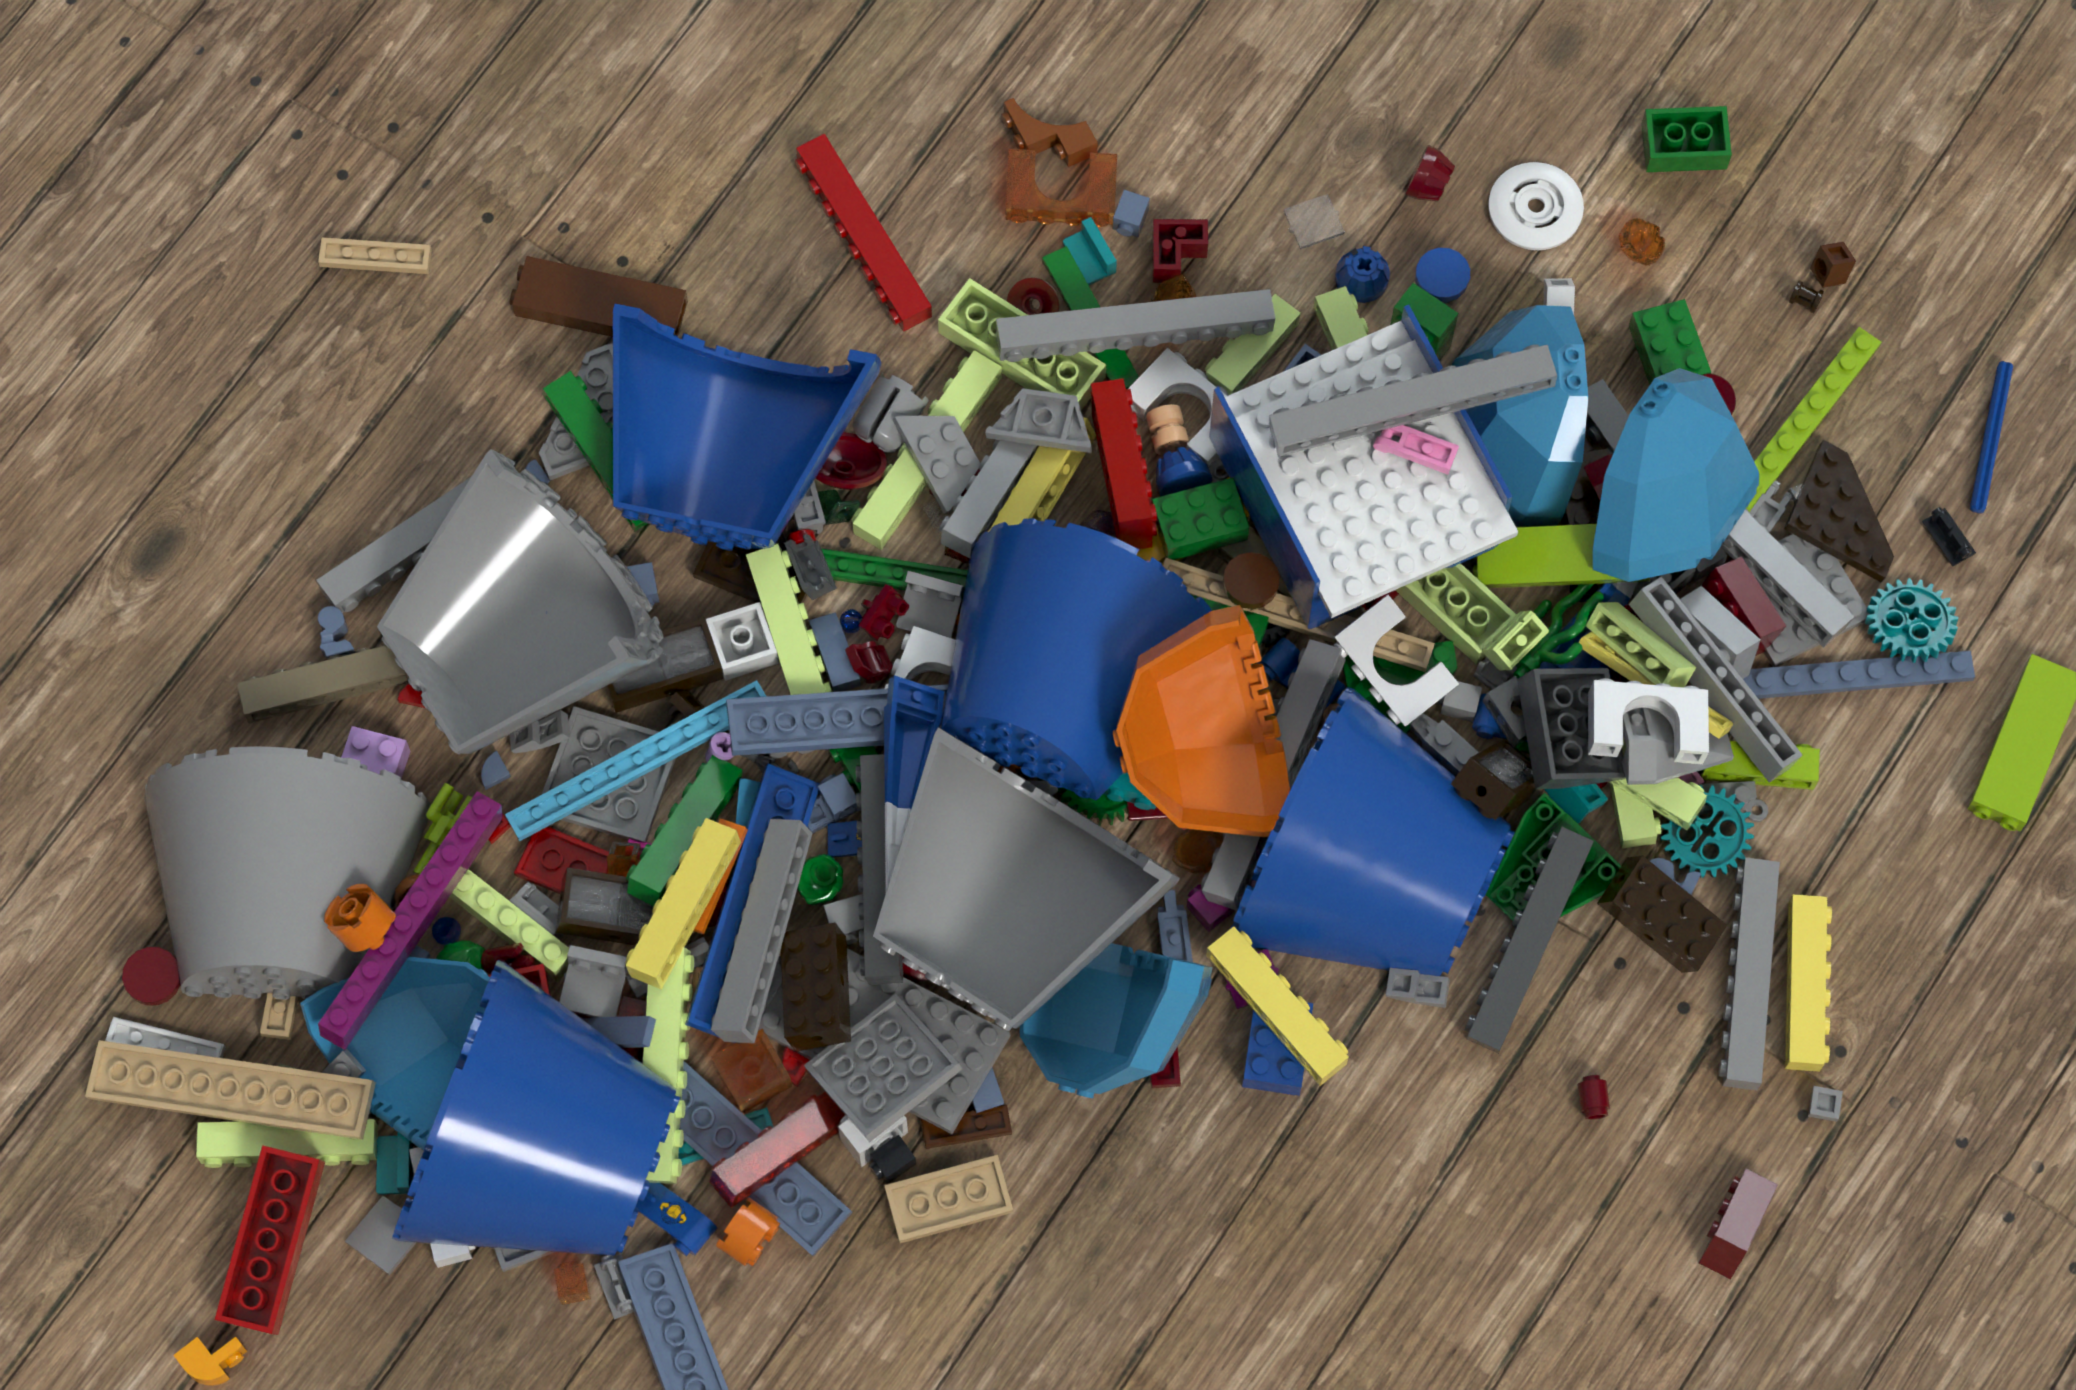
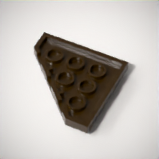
[1784,440,1894,582]
[693,532,807,605]

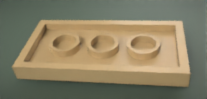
[884,1155,1013,1243]

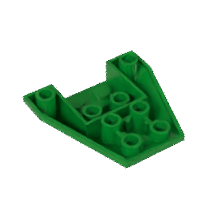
[1486,792,1621,921]

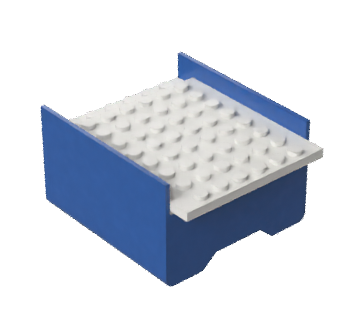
[1209,305,1518,629]

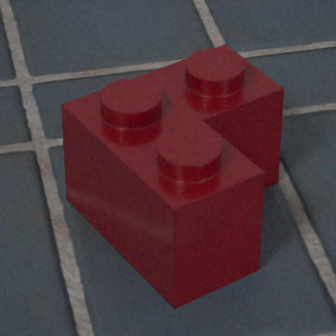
[1152,219,1208,283]

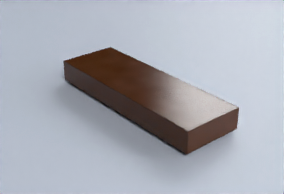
[921,1104,1012,1149]

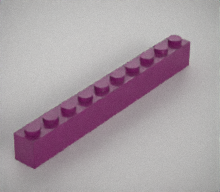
[318,791,502,1050]

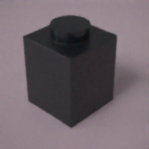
[869,1135,916,1184]

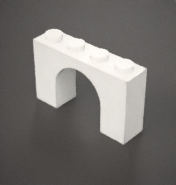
[1128,348,1228,467]
[1334,595,1459,726]
[884,626,956,689]
[1588,678,1709,765]

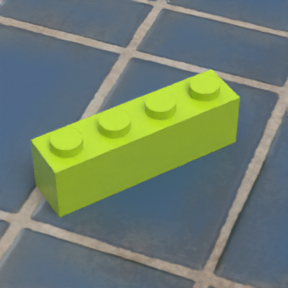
[1700,741,1820,790]

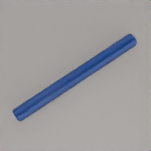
[1970,361,2013,514]

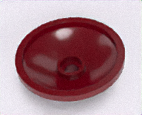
[815,432,887,490]

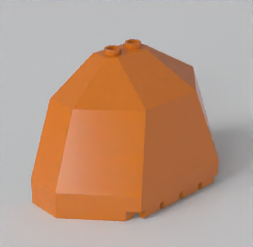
[1113,605,1291,837]

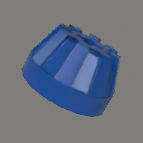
[1335,246,1390,303]
[1415,248,1470,304]
[1156,447,1213,497]

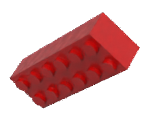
[1091,378,1157,549]
[214,1145,325,1335]

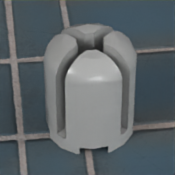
[853,373,929,453]

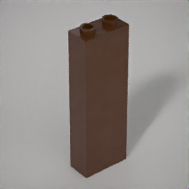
[510,256,688,337]

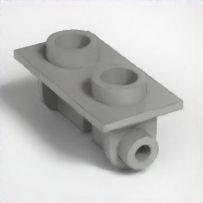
[594,1254,634,1320]

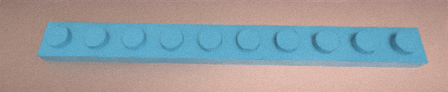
[505,680,767,841]

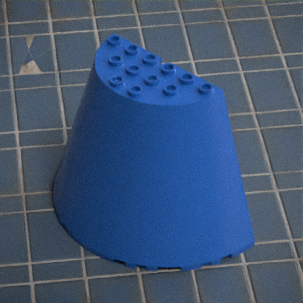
[613,304,882,551]
[941,518,1212,801]
[1230,687,1515,976]
[392,960,680,1256]

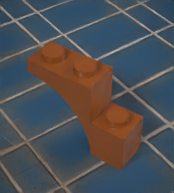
[1001,98,1098,167]

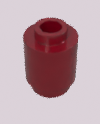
[1577,1075,1610,1120]

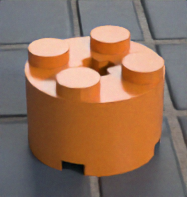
[324,884,396,952]
[716,1197,781,1267]

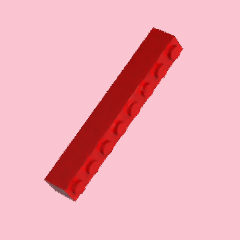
[795,133,932,332]

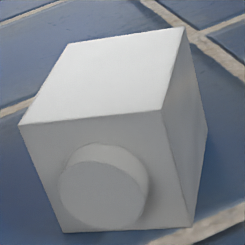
[1437,681,1482,722]

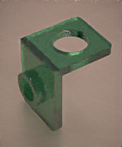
[817,490,860,525]

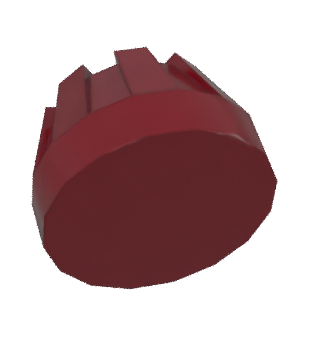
[1404,145,1455,202]
[122,947,181,1006]

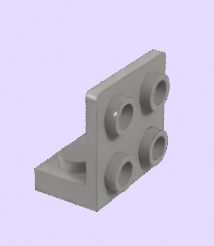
[896,571,965,638]
[559,945,627,1017]

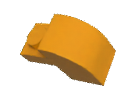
[173,1336,247,1386]

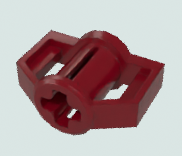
[845,641,893,684]

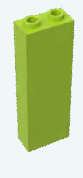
[1473,524,1650,588]
[1967,654,2076,832]

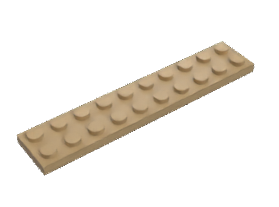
[85,1040,376,1140]

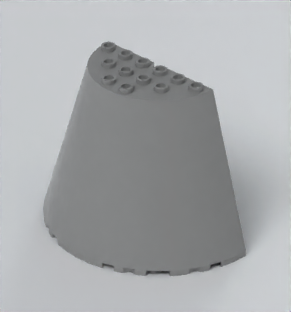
[377,449,664,754]
[873,728,1180,1031]
[144,747,431,1000]

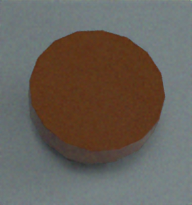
[1223,552,1280,611]

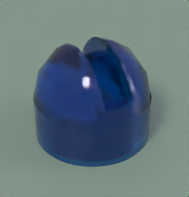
[840,609,862,633]

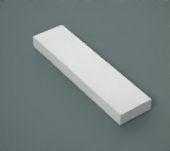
[105,1017,226,1058]

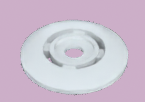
[1488,162,1584,250]

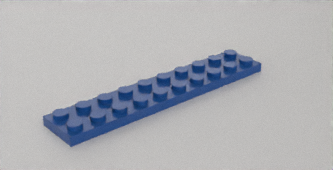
[685,764,820,1045]

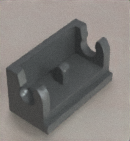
[784,534,837,600]

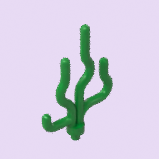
[1513,584,1604,679]

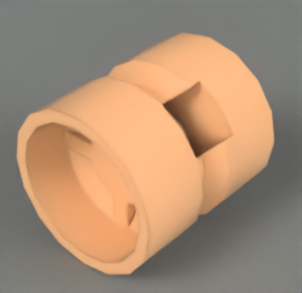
[1146,404,1189,455]

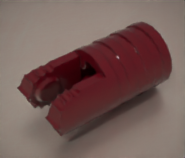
[481,943,534,974]

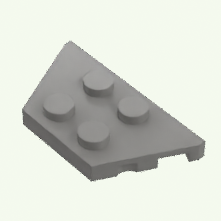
[985,388,1092,453]
[893,416,981,514]

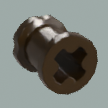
[1789,280,1824,314]

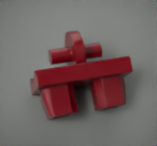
[859,584,909,641]

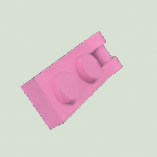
[1373,425,1459,475]

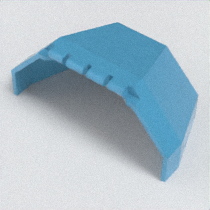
[1451,305,1588,527]
[1593,368,1759,582]
[1020,943,1213,1098]
[300,957,490,1151]

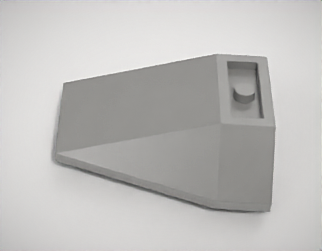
[1622,708,1734,785]

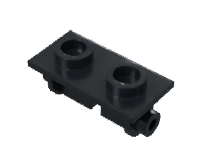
[1922,507,1976,567]

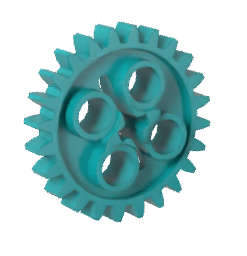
[1865,578,1959,663]
[1661,785,1754,878]

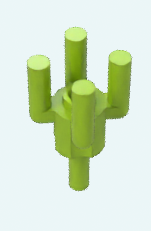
[413,783,473,874]

